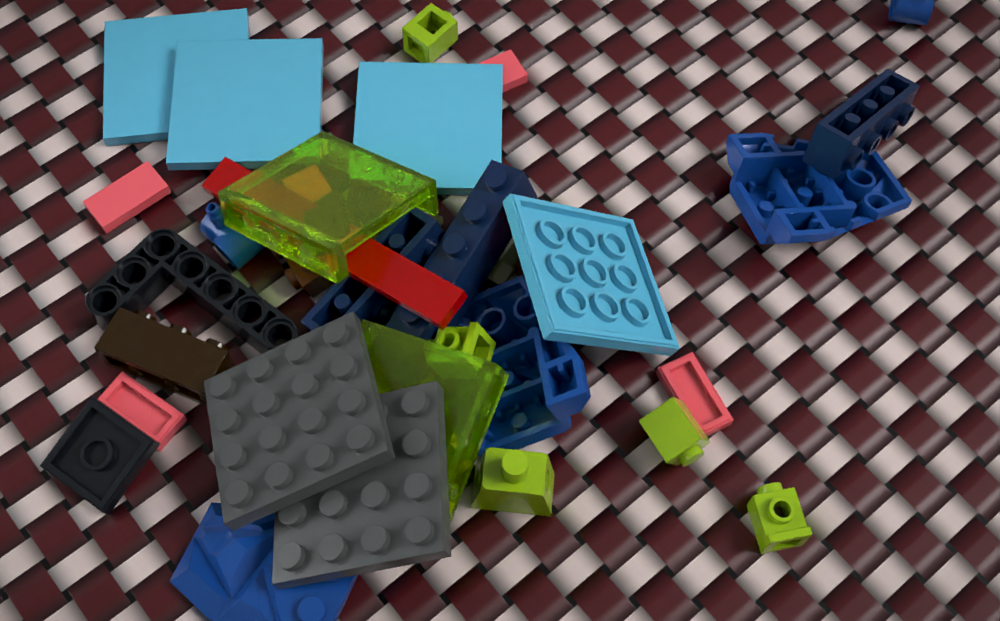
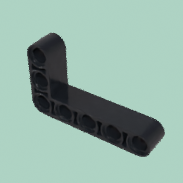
[85,228,300,354]

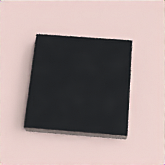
[40,396,161,514]

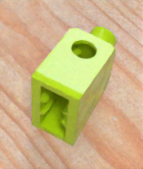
[471,447,555,517]

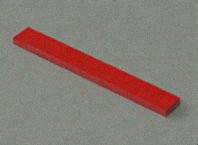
[201,157,468,330]

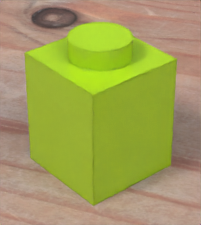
[639,397,711,467]

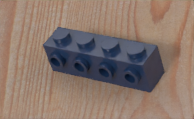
[802,69,920,180]
[301,202,444,340]

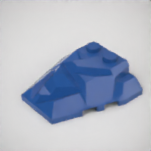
[726,133,912,244]
[435,275,591,458]
[170,502,358,621]

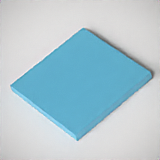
[103,8,250,146]
[166,38,324,170]
[350,61,503,195]
[502,193,680,356]

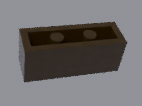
[94,307,235,406]

